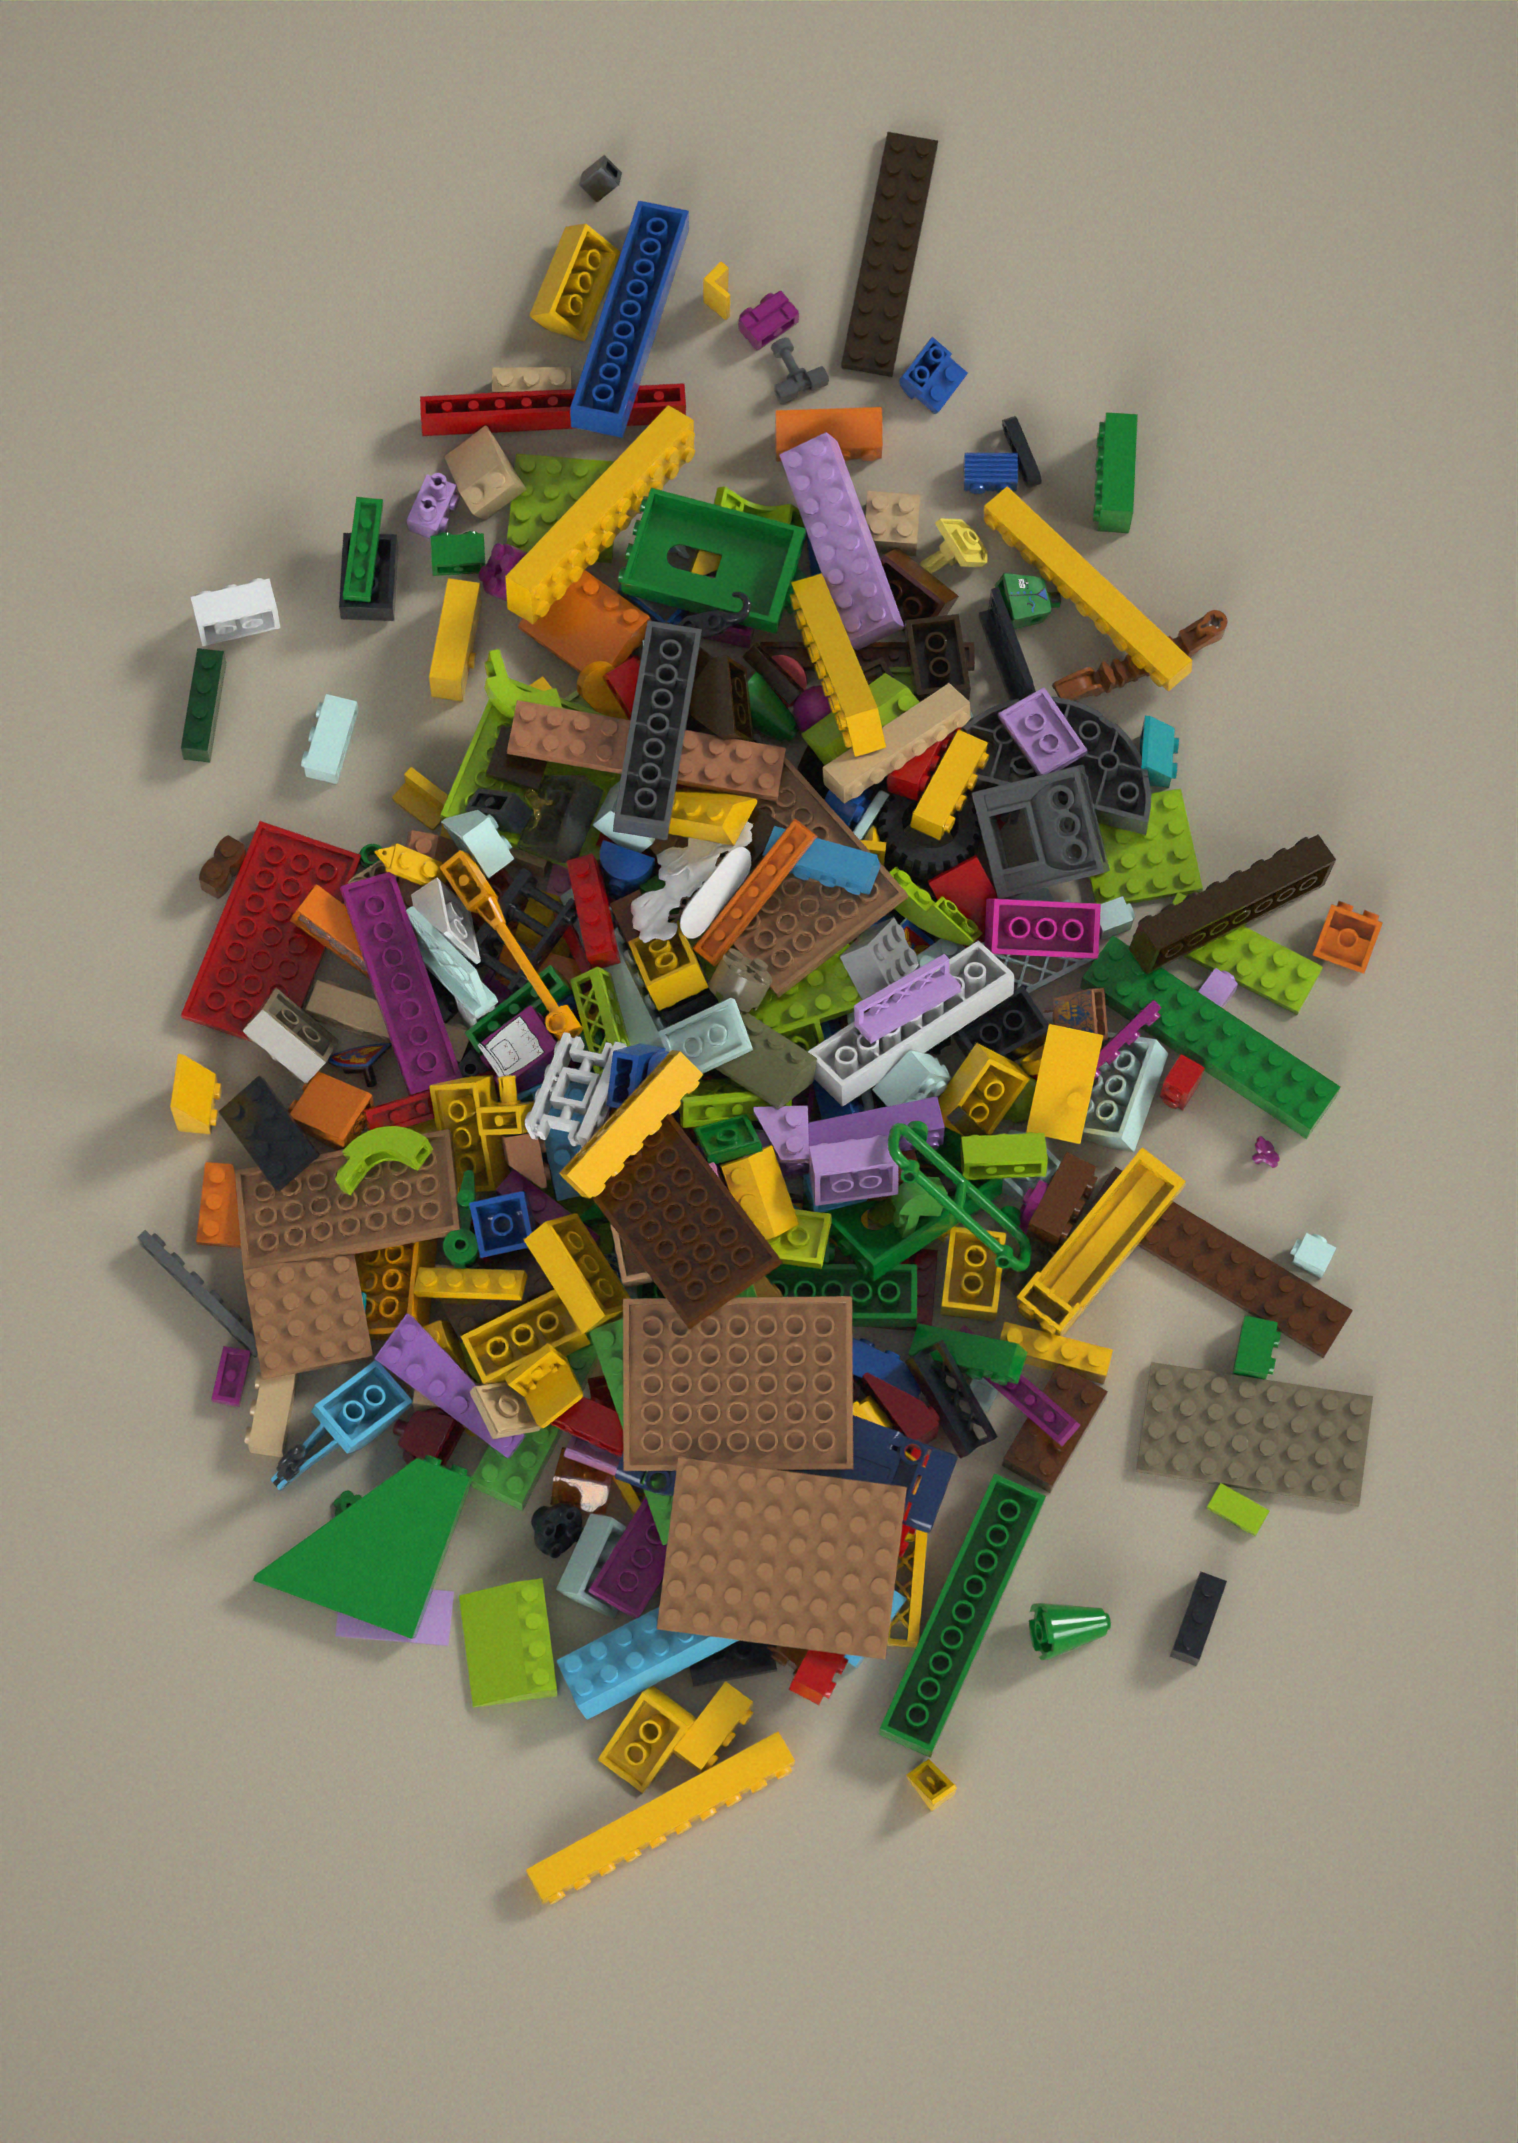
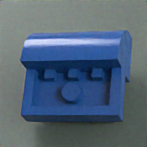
[899,337,968,414]

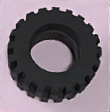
[877,792,981,888]

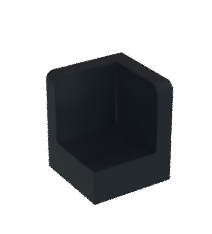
[579,155,622,202]

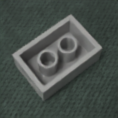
[840,917,919,1000]

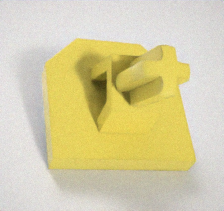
[920,518,988,574]

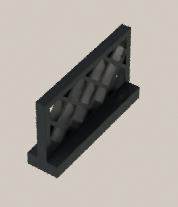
[978,587,1036,701]

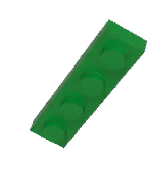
[343,497,384,602]

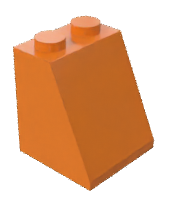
[288,1071,375,1151]

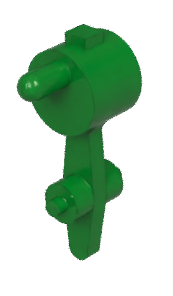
[443,1170,480,1269]

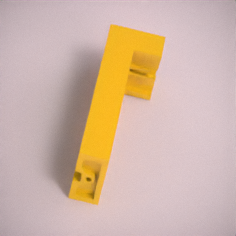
[1017,1147,1186,1337]

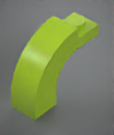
[714,486,805,528]
[484,649,562,720]
[335,1126,433,1196]

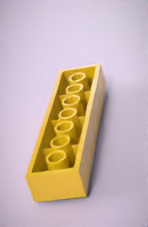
[789,573,886,757]

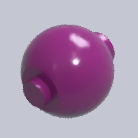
[793,685,831,733]

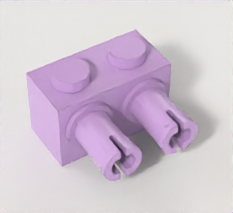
[407,473,460,538]

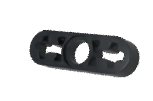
[1002,416,1042,488]

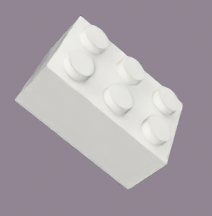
[191,578,281,647]

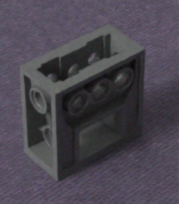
[972,765,1110,899]

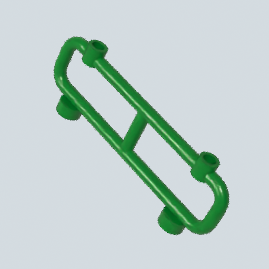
[888,1121,1031,1272]

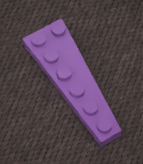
[374,1313,526,1458]

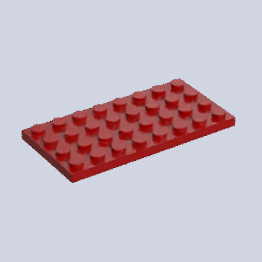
[181,821,361,1045]

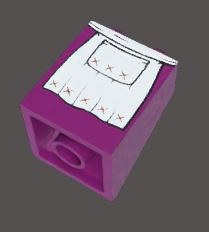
[478,1005,577,1093]

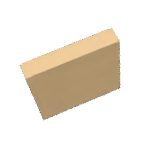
[470,1381,541,1439]

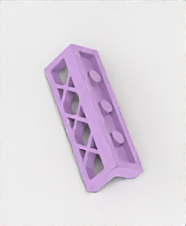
[854,954,961,1043]

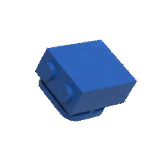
[606,1043,669,1108]

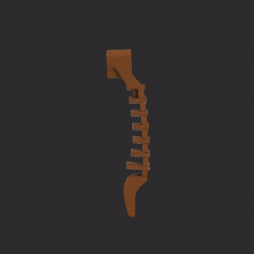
[1052,610,1228,701]

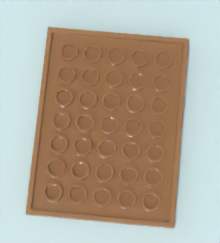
[648,744,908,998]
[623,1296,854,1471]
[657,1457,907,1660]

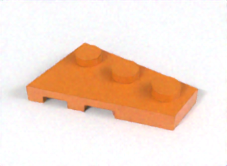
[196,1162,241,1248]

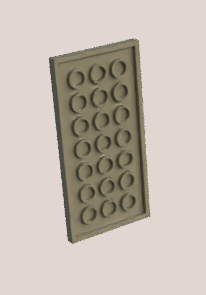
[1136,1362,1373,1507]

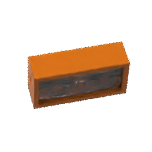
[290,884,370,979]

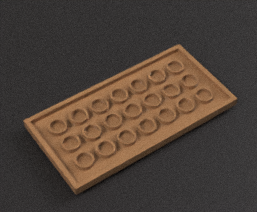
[235,1129,462,1270]

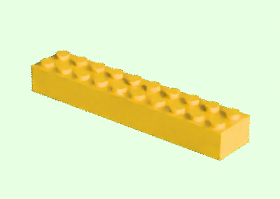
[505,405,695,624]

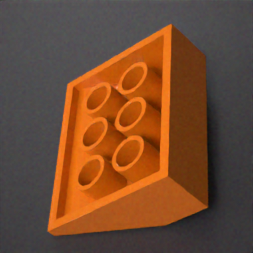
[518,570,651,673]

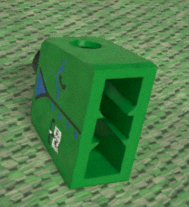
[995,573,1061,629]

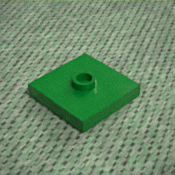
[693,1114,763,1164]

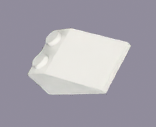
[411,878,481,964]

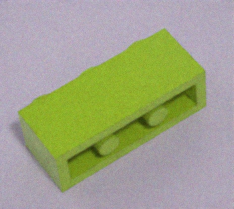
[960,1132,1048,1180]

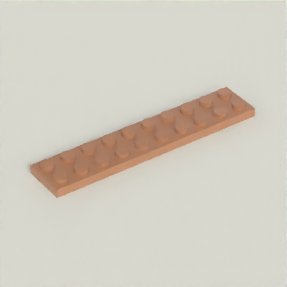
[507,700,786,802]

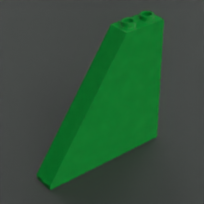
[253,1455,473,1639]

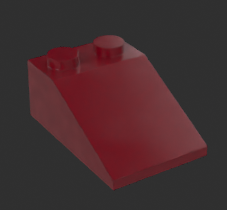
[861,1372,940,1455]

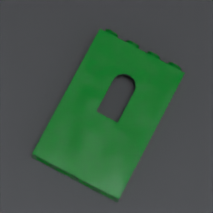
[618,488,806,634]
[802,1126,1003,1281]

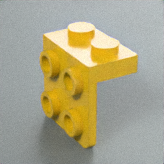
[505,1343,583,1428]

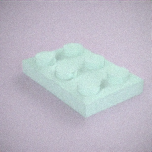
[658,998,753,1074]

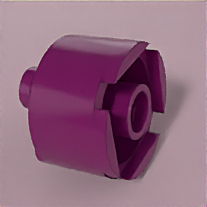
[478,543,528,602]

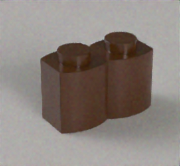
[199,835,246,899]

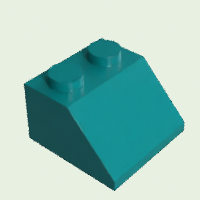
[1139,715,1179,788]

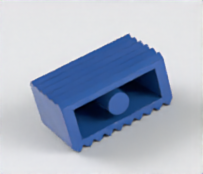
[963,453,1018,494]

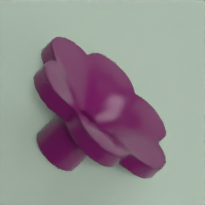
[1252,1136,1280,1168]

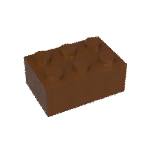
[1026,1152,1098,1252]

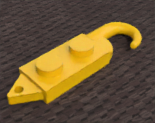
[374,843,447,886]

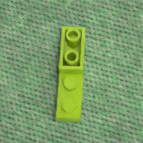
[889,867,982,946]

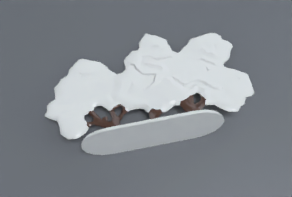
[631,822,753,943]

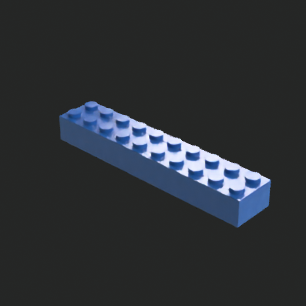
[570,200,689,438]

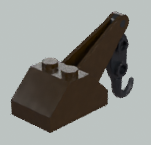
[665,592,754,742]

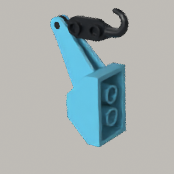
[270,1360,413,1491]

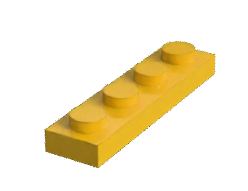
[413,1267,528,1300]

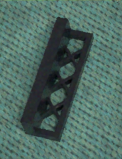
[905,1340,998,1459]

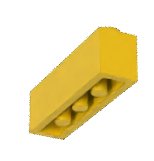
[911,730,989,840]
[1000,1321,1113,1384]

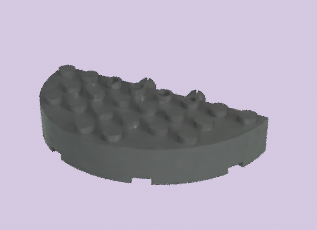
[942,697,1151,835]

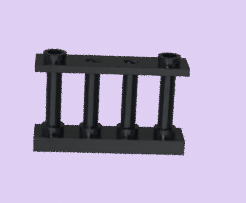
[461,868,578,994]

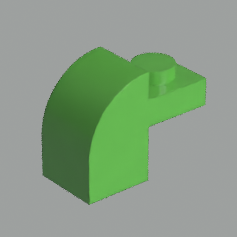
[891,1177,948,1238]

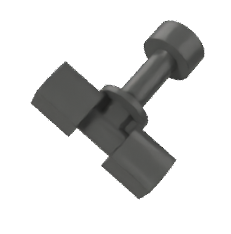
[771,337,829,404]

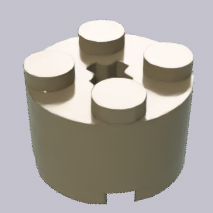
[708,948,773,1012]

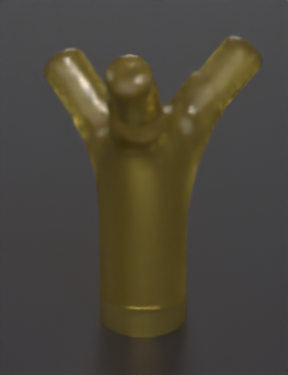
[525,789,553,821]

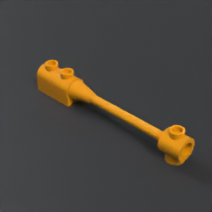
[440,850,583,1041]

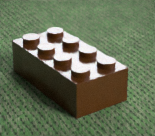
[1002,1364,1108,1493]

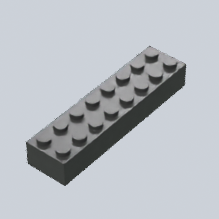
[613,621,702,840]

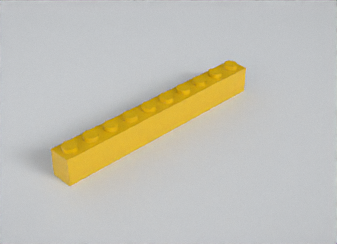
[984,486,1192,692]
[526,1731,795,1904]

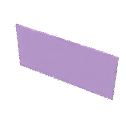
[335,1590,454,1646]

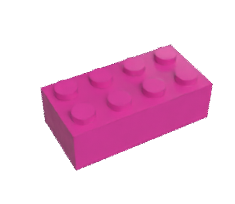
[984,899,1101,959]

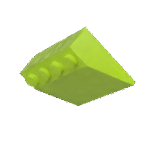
[459,1578,558,1708]

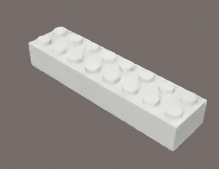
[808,940,1014,1107]

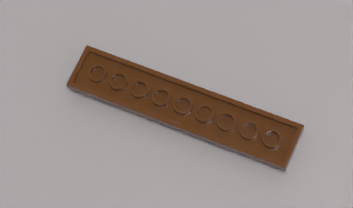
[1086,1167,1353,1358]

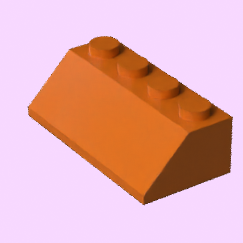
[775,407,882,462]

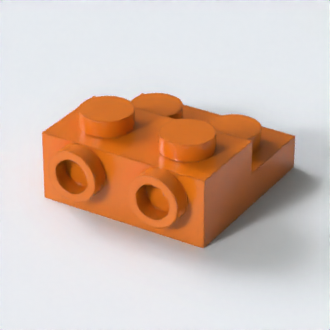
[1313,901,1383,974]

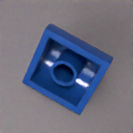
[600,840,656,900]
[469,1191,536,1258]

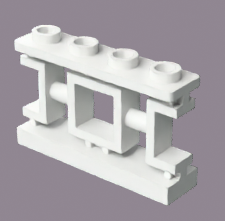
[525,1032,627,1147]

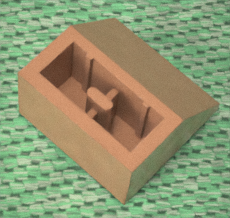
[501,1133,551,1188]

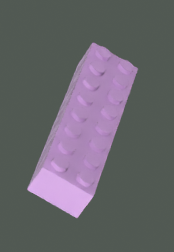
[780,432,905,650]

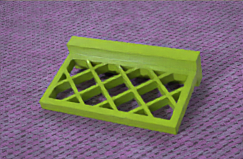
[678,1078,792,1128]

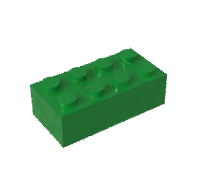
[1093,412,1138,533]

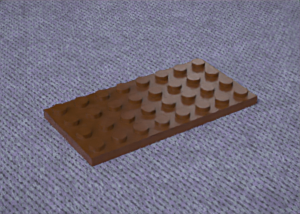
[592,1114,783,1330]

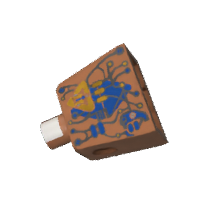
[1043,988,1108,1040]

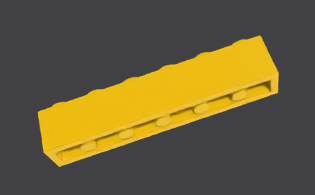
[559,1050,703,1198]

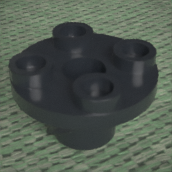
[531,1502,583,1558]

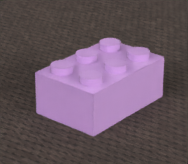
[809,1135,899,1206]

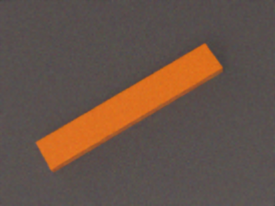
[693,818,818,967]

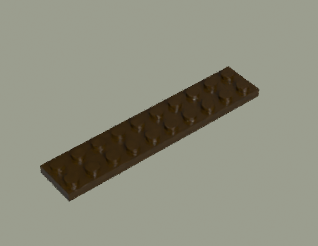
[841,132,938,377]

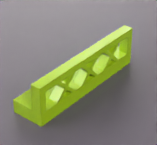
[570,967,630,1077]

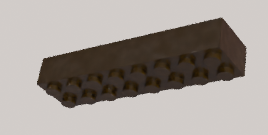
[1129,834,1336,975]

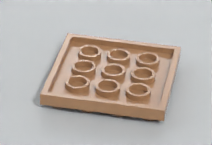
[243,1254,374,1380]

